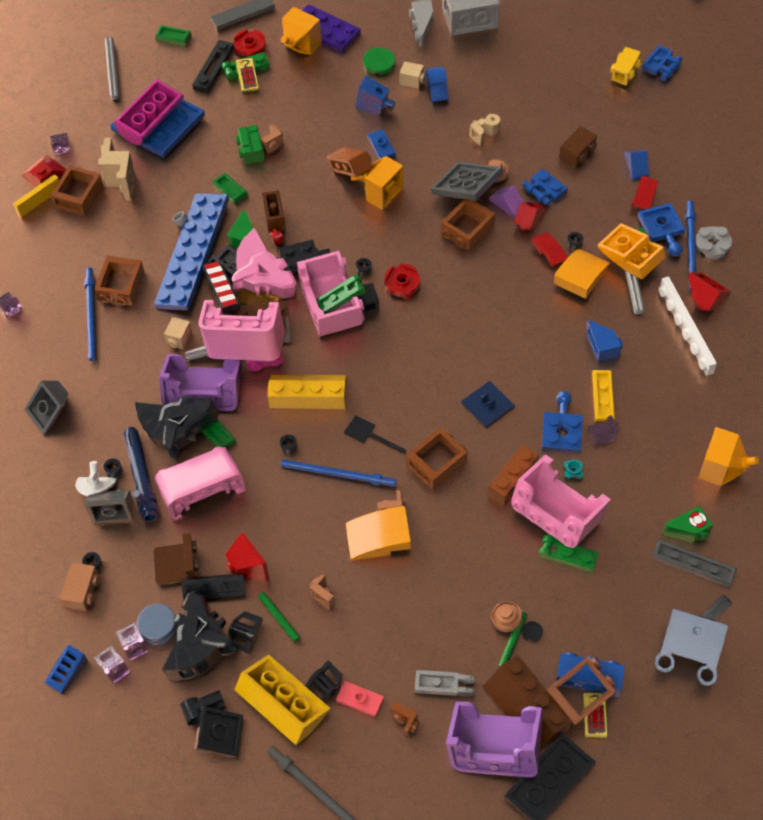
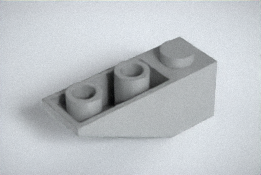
[409,0,433,48]

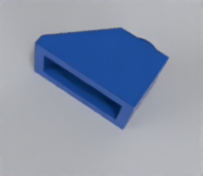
[586,321,623,362]

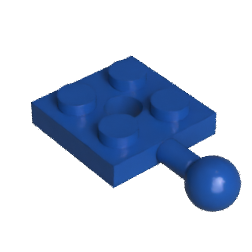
[637,203,685,257]
[542,391,583,453]

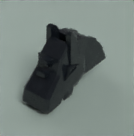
[135,396,219,460]
[162,591,237,681]

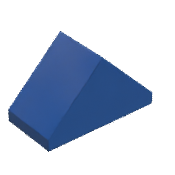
[624,149,649,180]

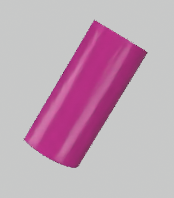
[114,79,184,145]

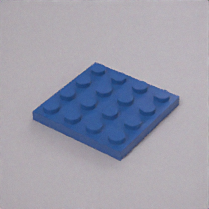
[110,100,205,158]

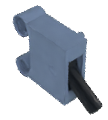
[655,595,732,685]

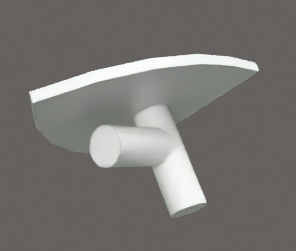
[75,461,117,497]

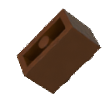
[559,126,597,167]
[262,190,286,233]

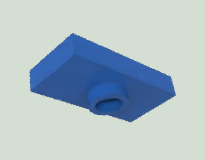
[367,129,396,159]

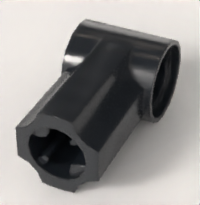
[180,690,226,726]

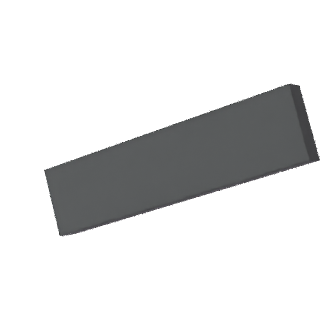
[210,0,275,31]
[651,539,737,589]

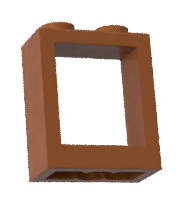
[50,165,103,216]
[441,199,495,251]
[94,255,144,305]
[406,427,468,489]
[547,656,616,725]

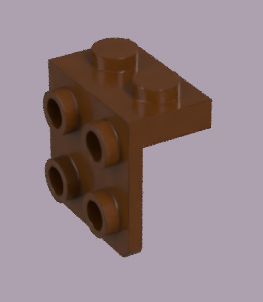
[153,533,199,585]

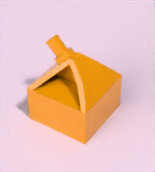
[281,7,322,55]
[350,156,404,210]
[698,427,759,486]

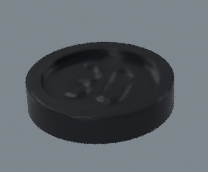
[522,621,543,642]

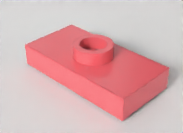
[336,681,384,718]

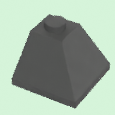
[25,381,68,434]

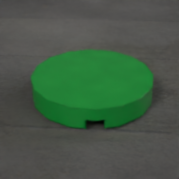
[363,47,395,75]

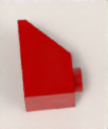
[514,201,547,231]

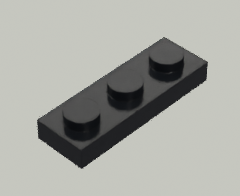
[181,573,245,601]

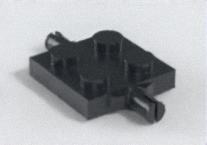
[278,239,330,276]

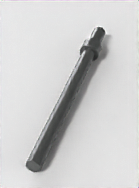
[267,746,356,820]

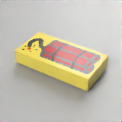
[236,58,259,93]
[583,693,607,738]

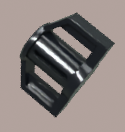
[228,611,263,654]
[304,660,343,701]

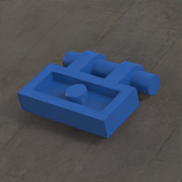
[641,45,683,81]
[522,169,568,206]

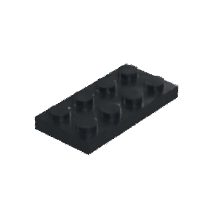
[504,733,596,820]

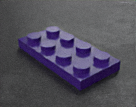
[302,4,361,53]

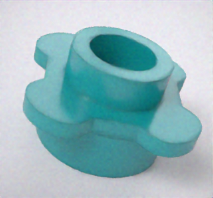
[564,460,584,479]

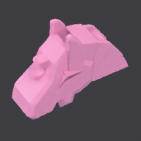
[232,228,297,298]

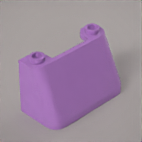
[159,354,242,411]
[446,702,543,777]

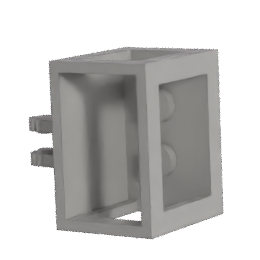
[442,0,499,36]

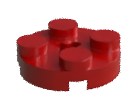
[234,29,266,58]
[384,263,420,299]

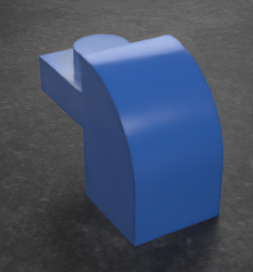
[425,67,449,102]

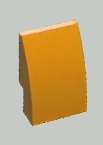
[597,223,666,279]
[553,249,611,299]
[346,506,411,561]

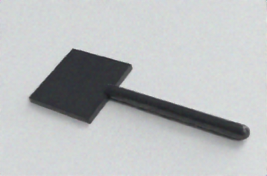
[344,415,406,453]

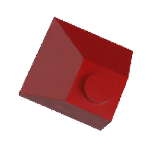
[21,155,67,187]
[688,272,731,312]
[225,533,270,582]

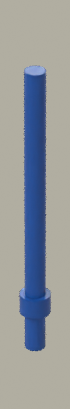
[685,201,696,291]
[84,267,96,362]
[281,459,397,487]

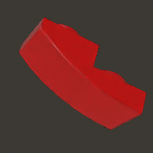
[631,175,659,210]
[531,232,568,267]

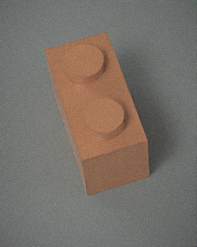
[59,562,100,611]

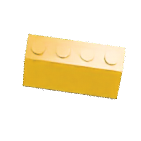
[267,374,347,409]
[234,655,330,745]

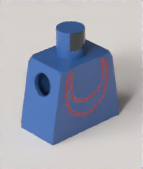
[355,76,396,115]

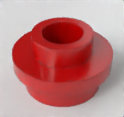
[270,228,284,245]

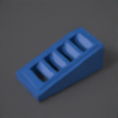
[44,644,87,694]

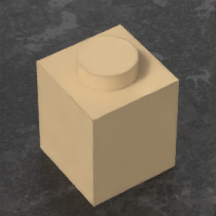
[400,61,426,89]
[164,317,192,349]

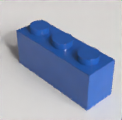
[556,653,625,697]

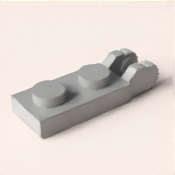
[415,670,475,697]

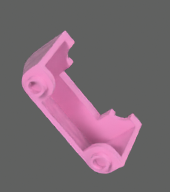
[155,447,246,521]

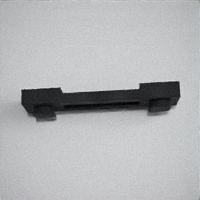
[192,40,234,93]

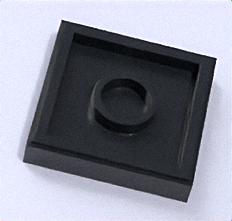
[194,706,243,759]

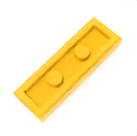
[13,174,59,217]
[592,370,615,422]

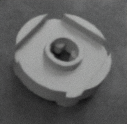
[695,226,732,259]

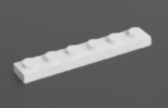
[659,276,717,376]

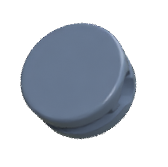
[137,604,178,645]

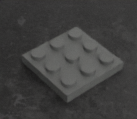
[431,161,503,201]

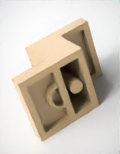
[98,138,136,201]

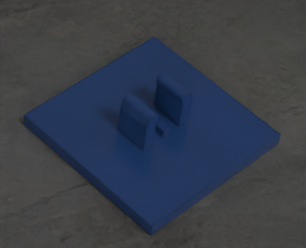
[461,381,515,427]

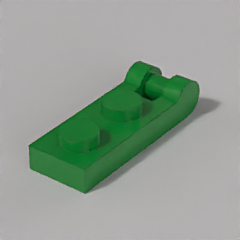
[221,52,270,80]
[316,275,366,314]
[538,535,599,573]

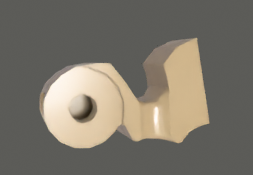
[469,114,500,145]

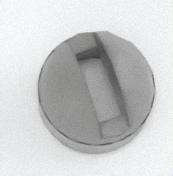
[173,211,188,227]

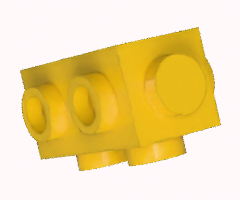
[610,47,642,86]

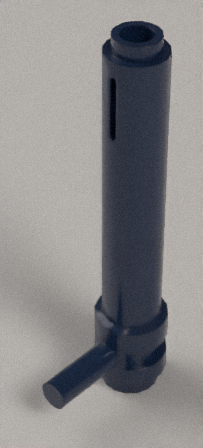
[123,427,159,522]

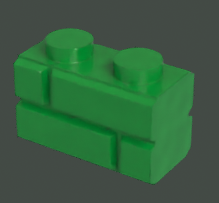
[235,125,265,164]

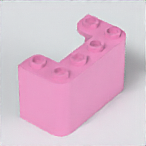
[297,251,365,337]
[199,300,285,361]
[511,454,611,548]

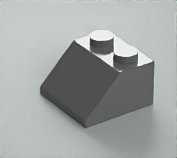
[85,489,133,523]

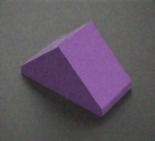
[489,186,524,219]

